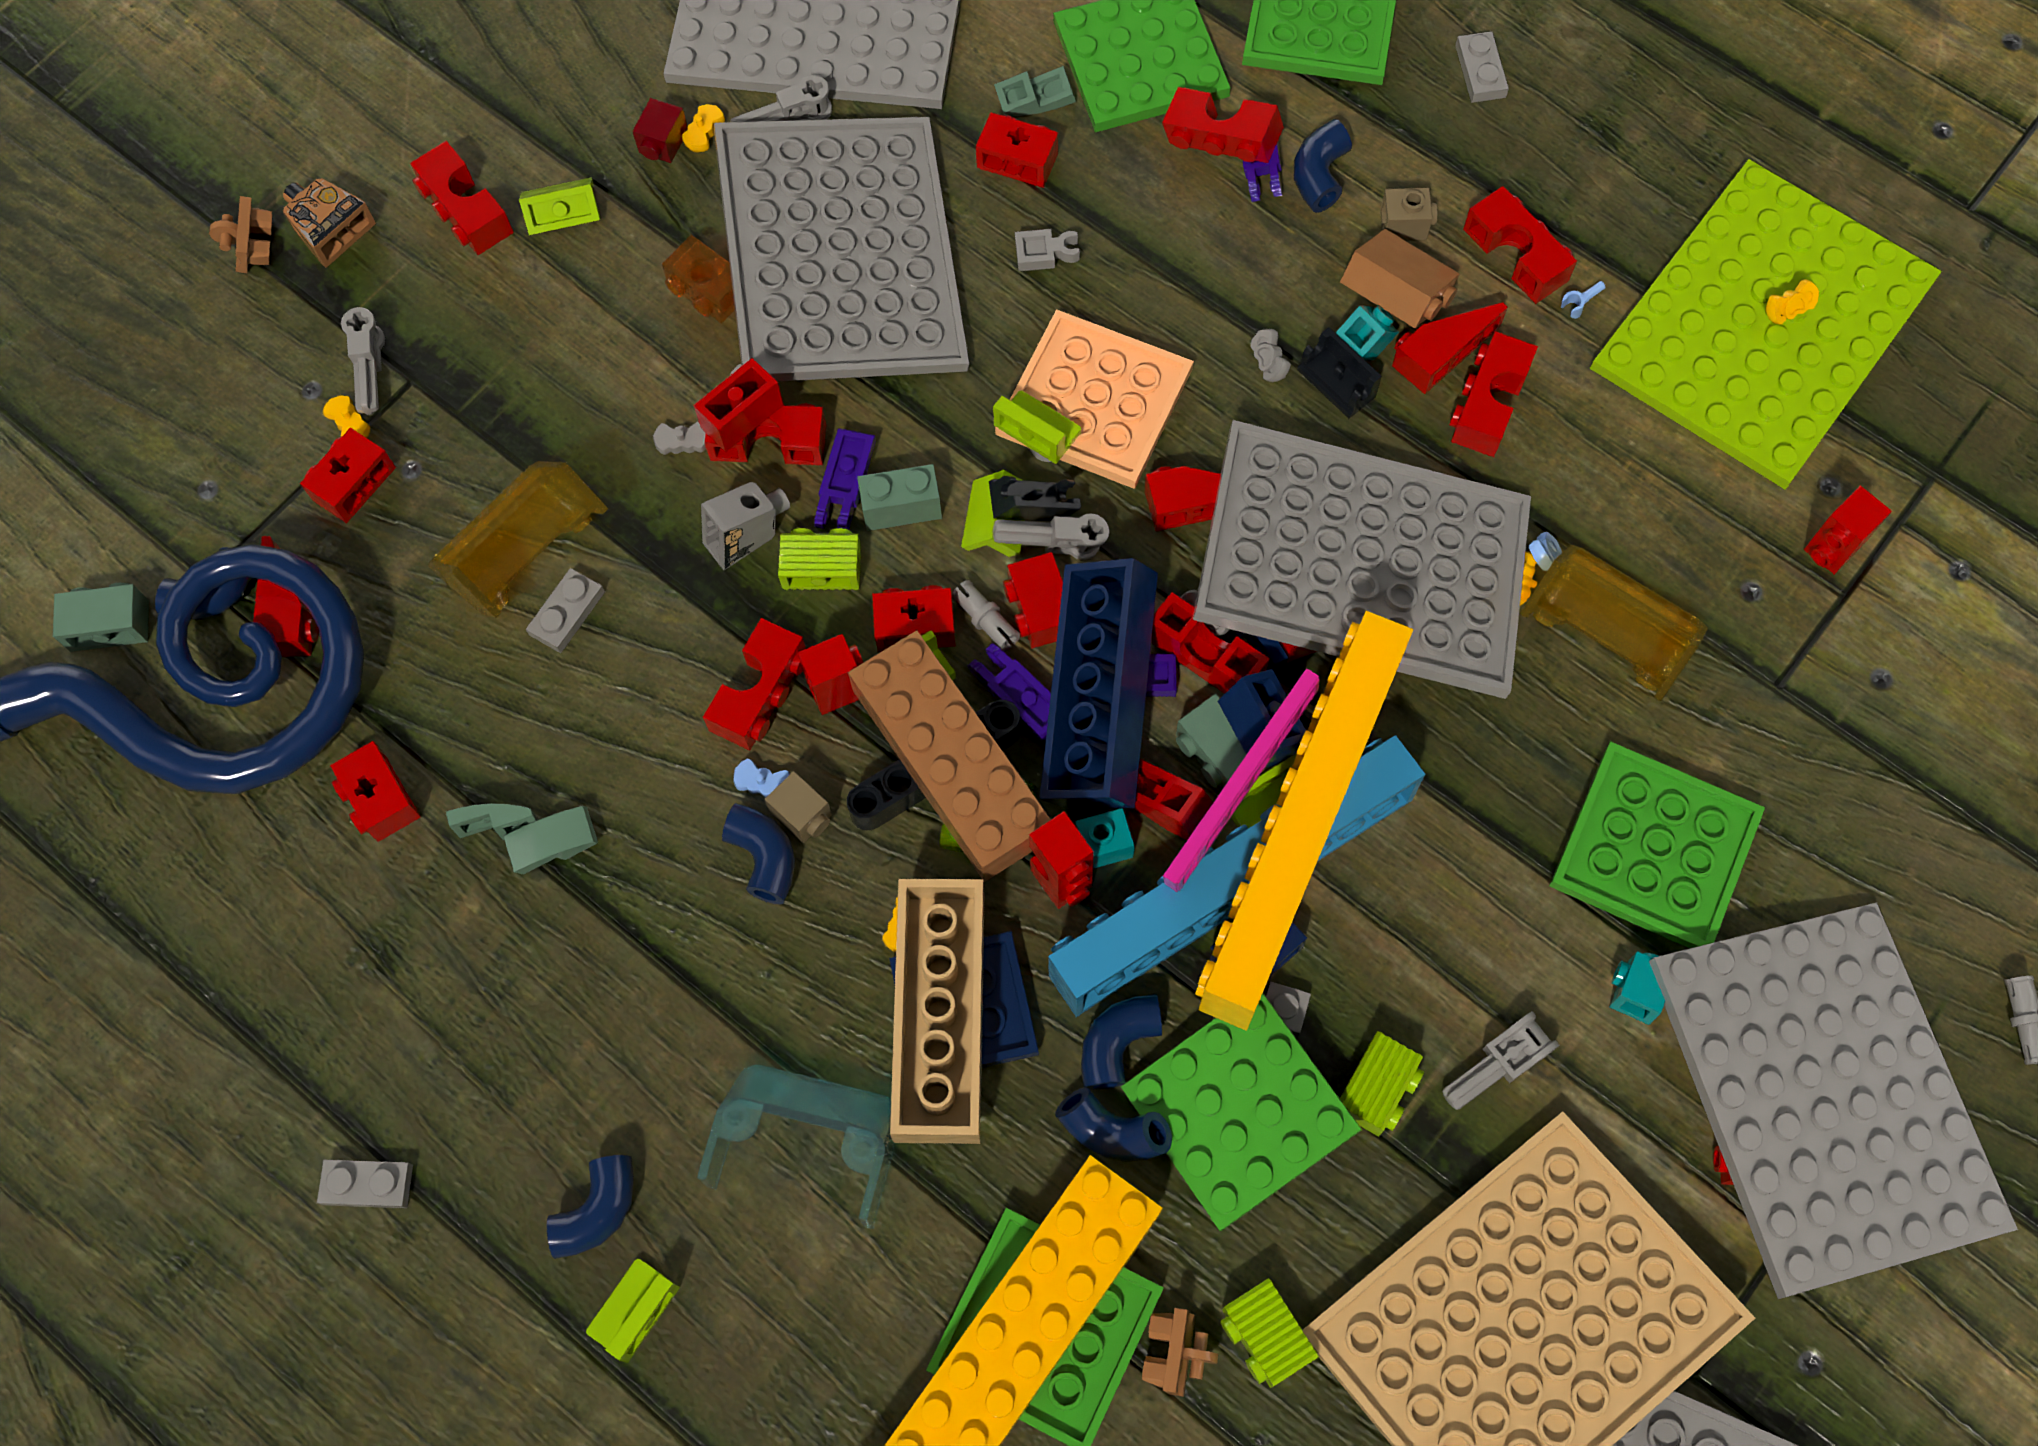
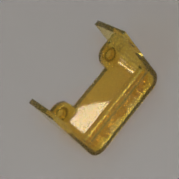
[428,461,608,618]
[1520,545,1708,701]

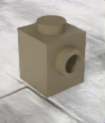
[1380,188,1437,241]
[764,771,832,843]

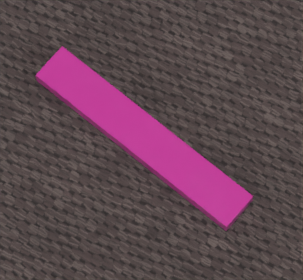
[1163,668,1320,892]

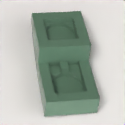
[994,66,1076,117]
[446,804,539,840]
[504,806,598,875]

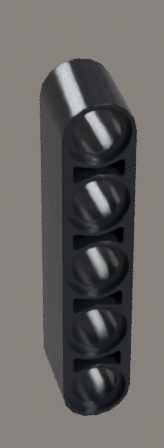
[846,700,1020,830]

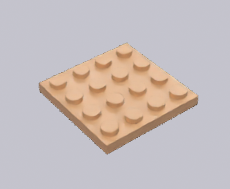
[995,309,1194,489]

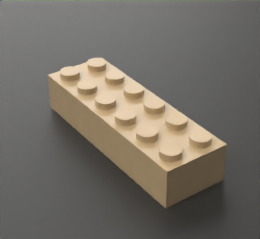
[890,879,985,1144]

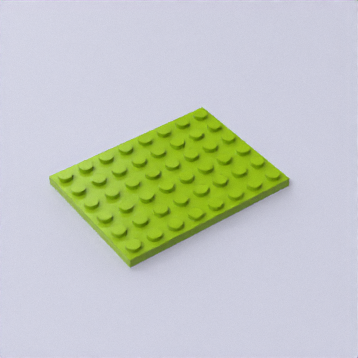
[1590,159,1942,490]

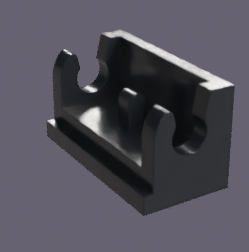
[1297,327,1382,419]
[989,476,1081,521]

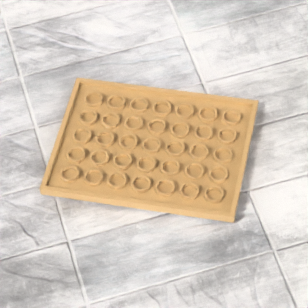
[1302,1111,1755,1446]

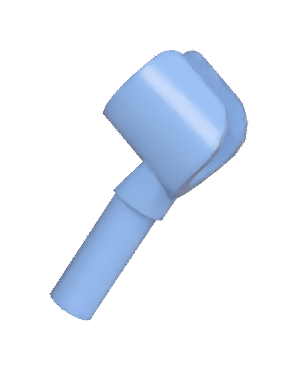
[1561,281,1605,319]

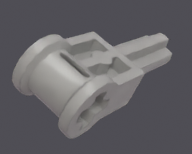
[730,75,832,122]
[341,307,385,415]
[993,513,1109,560]
[1442,1011,1560,1110]

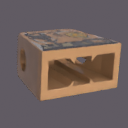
[283,178,376,268]

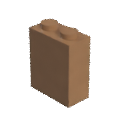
[1340,229,1460,328]

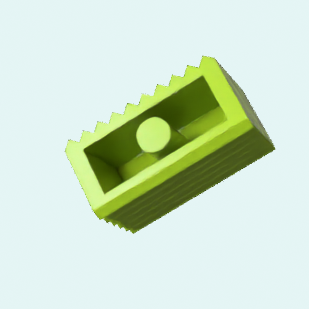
[778,528,861,590]
[1340,1031,1424,1137]
[1220,1278,1319,1388]

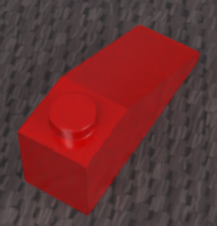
[1392,302,1508,394]
[1144,466,1221,531]
[253,536,319,657]
[1134,759,1213,840]

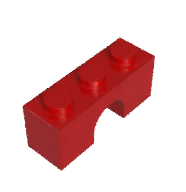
[1162,87,1284,163]
[410,140,514,256]
[1463,186,1577,304]
[1449,331,1538,457]
[704,403,827,465]
[1151,592,1270,694]
[703,618,806,751]
[1029,811,1094,909]

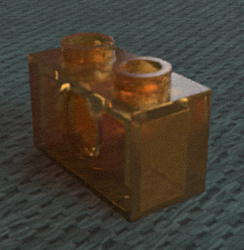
[662,235,735,324]

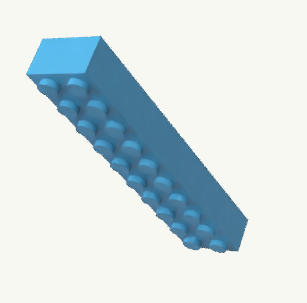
[1048,735,1425,1017]

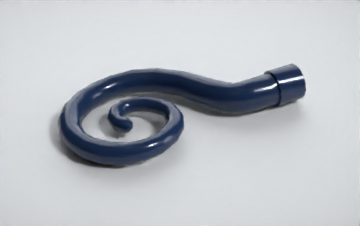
[0,544,364,794]

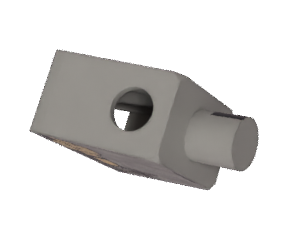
[701,482,790,570]

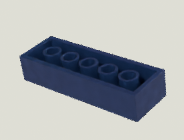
[1040,558,1158,809]

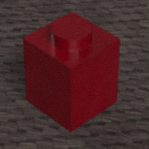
[632,98,688,163]

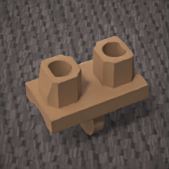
[209,196,272,273]
[1142,1308,1219,1397]

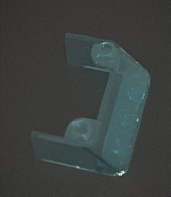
[697,1065,895,1229]

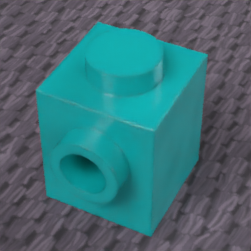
[1336,306,1399,360]
[1075,808,1134,869]
[1609,951,1665,1025]

